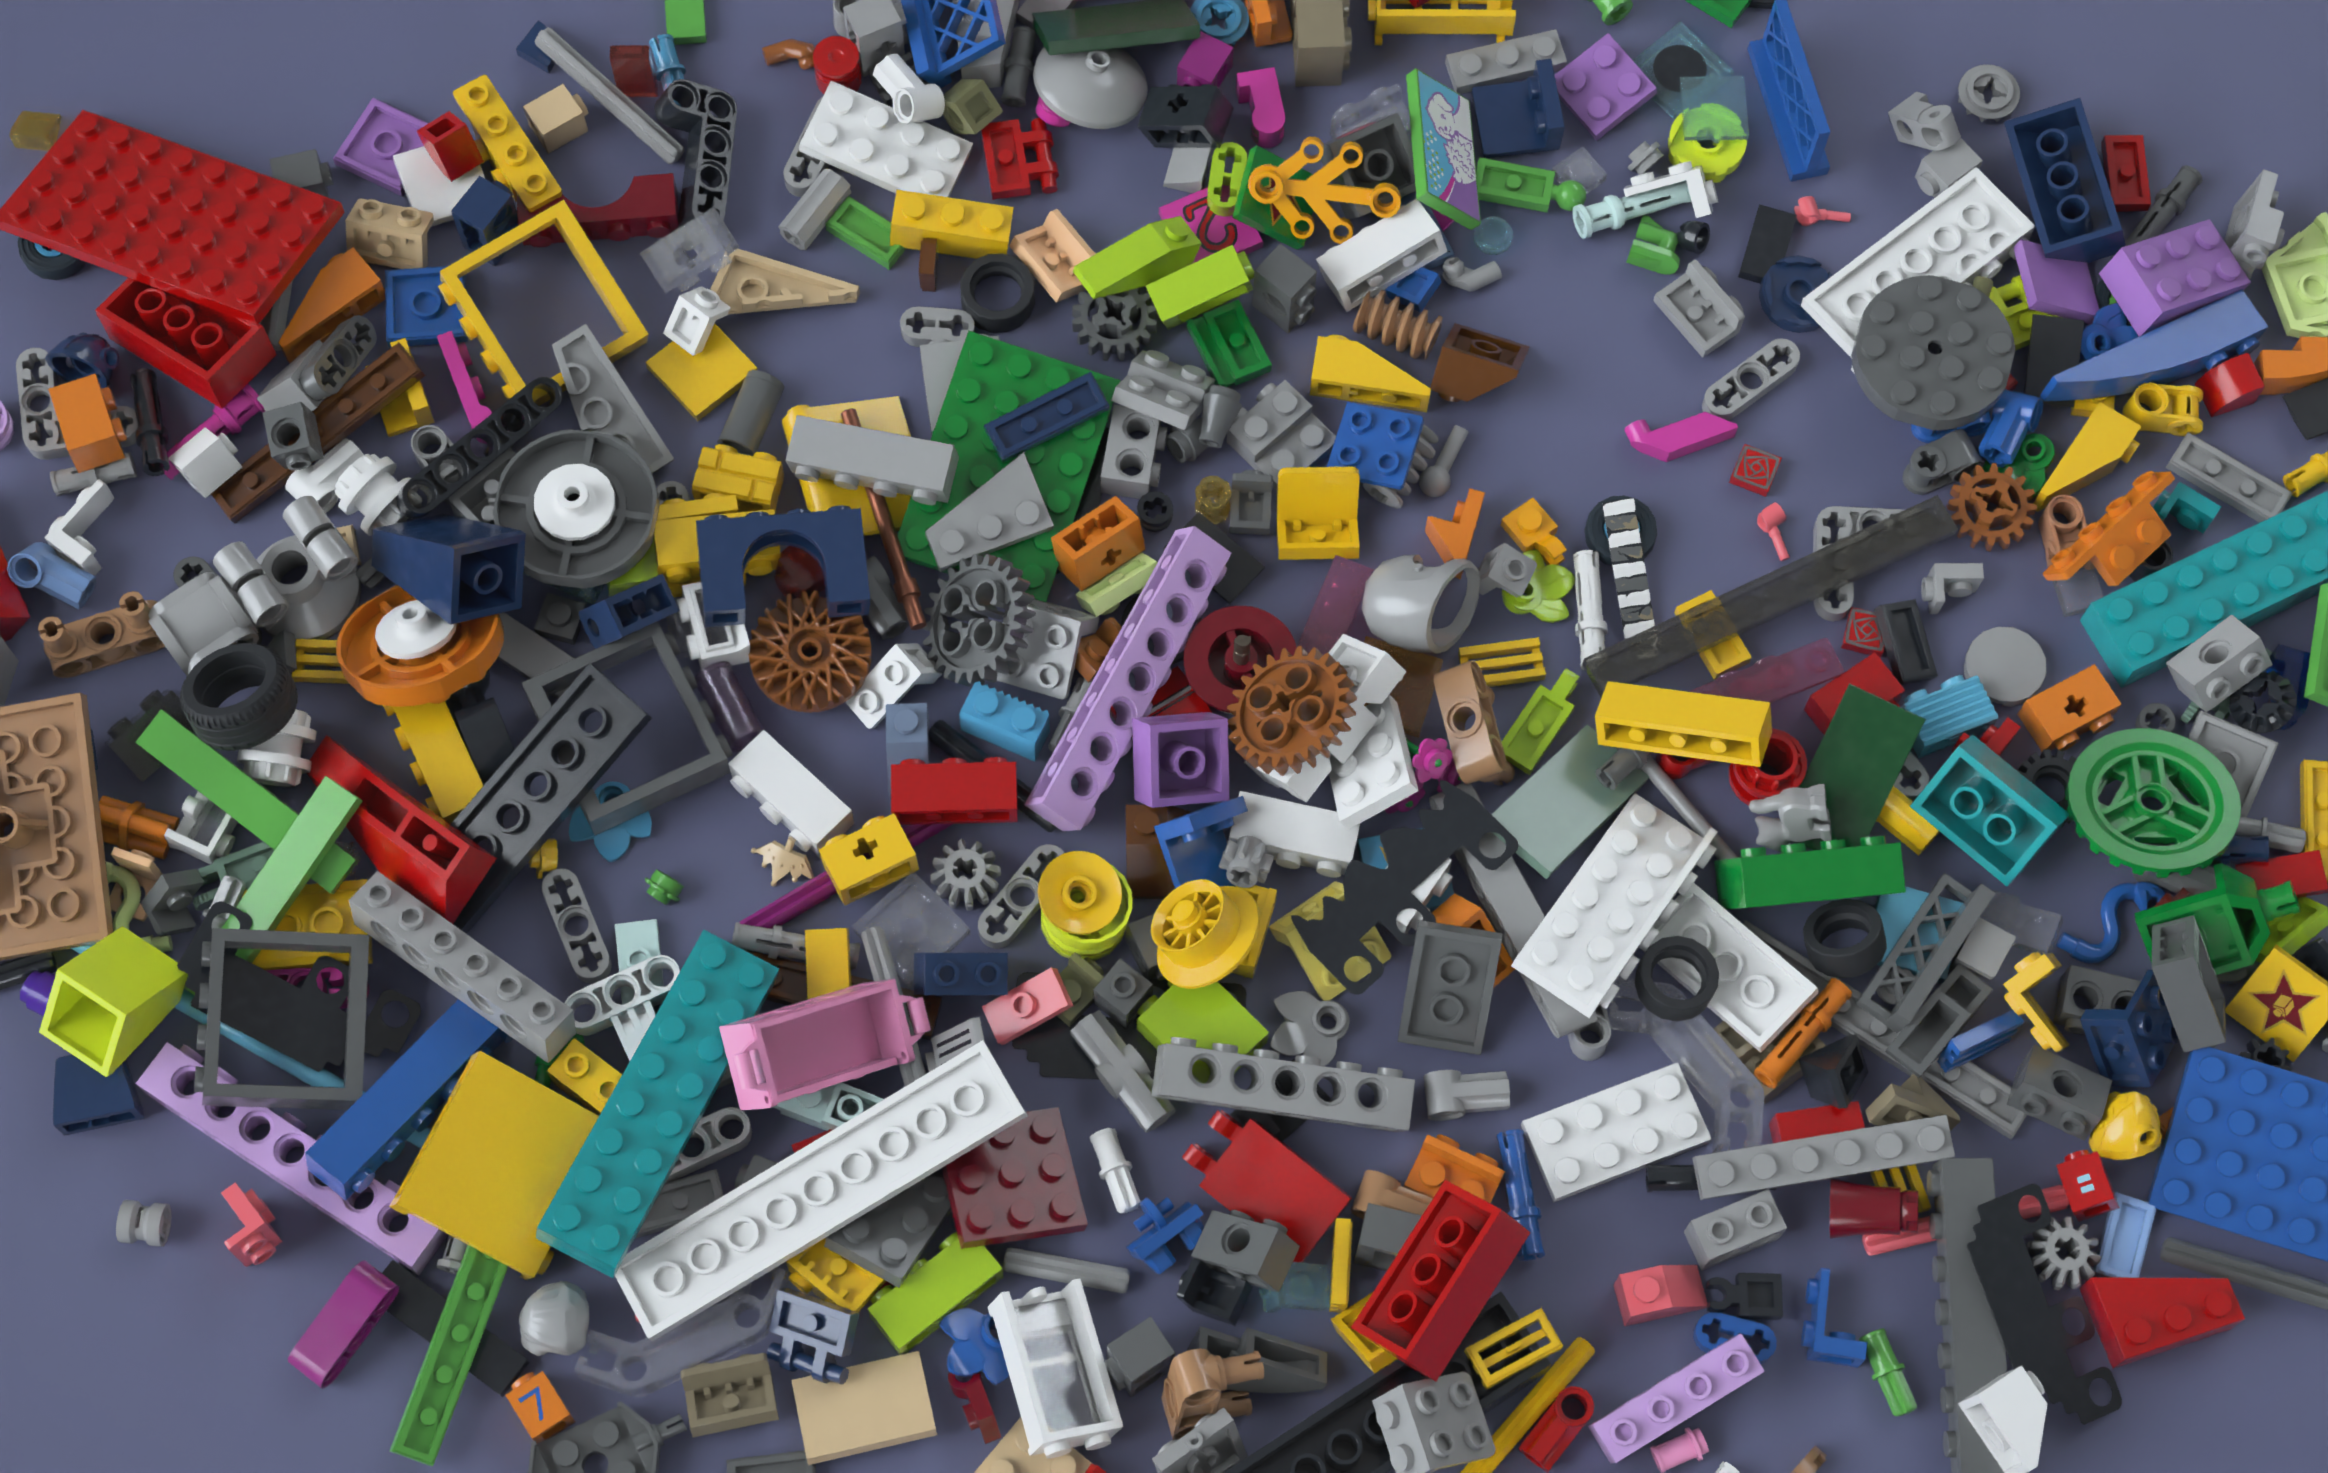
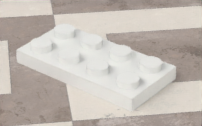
[799,81,973,197]
[1642,883,1818,1053]
[1521,1062,1712,1202]

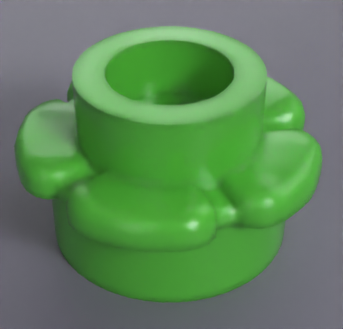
[644,869,684,905]

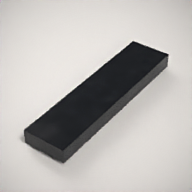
[382,1260,530,1397]

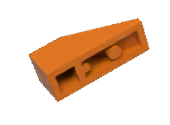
[278,247,386,364]

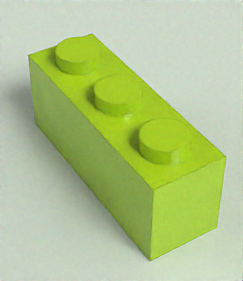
[867,1232,1004,1355]

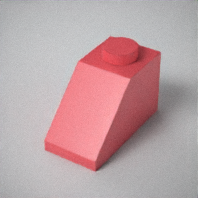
[1613,1265,1708,1327]

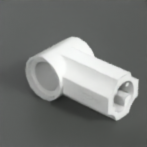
[873,54,945,124]
[285,438,364,513]

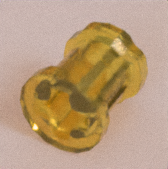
[1195,476,1231,524]

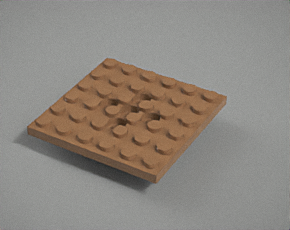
[0,692,113,961]

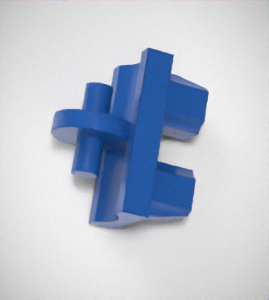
[1126,1197,1204,1274]

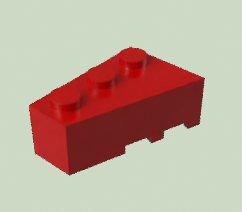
[2079,1277,2245,1369]

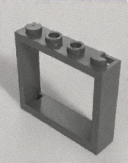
[522,621,733,836]
[194,928,369,1110]

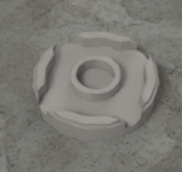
[1964,627,2047,707]

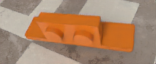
[2042,471,2175,586]

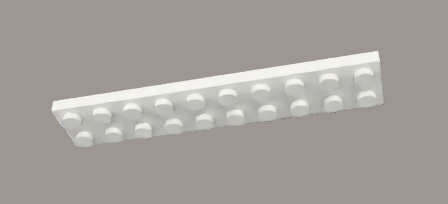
[615,1040,1028,1341]

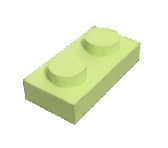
[1075,552,1158,617]

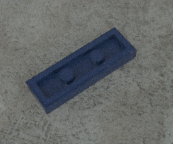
[984,372,1110,463]

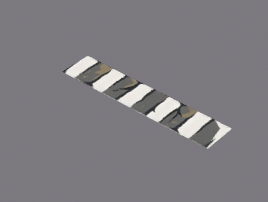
[1602,498,1659,657]

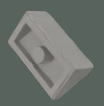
[1163,147,1214,193]

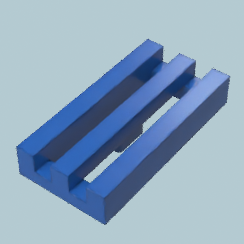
[1937,1010,2024,1073]

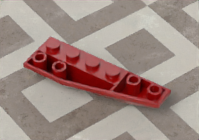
[307,735,497,924]

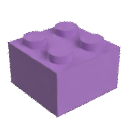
[1132,712,1230,808]

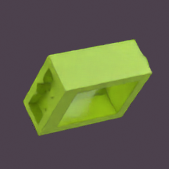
[1146,245,1254,330]

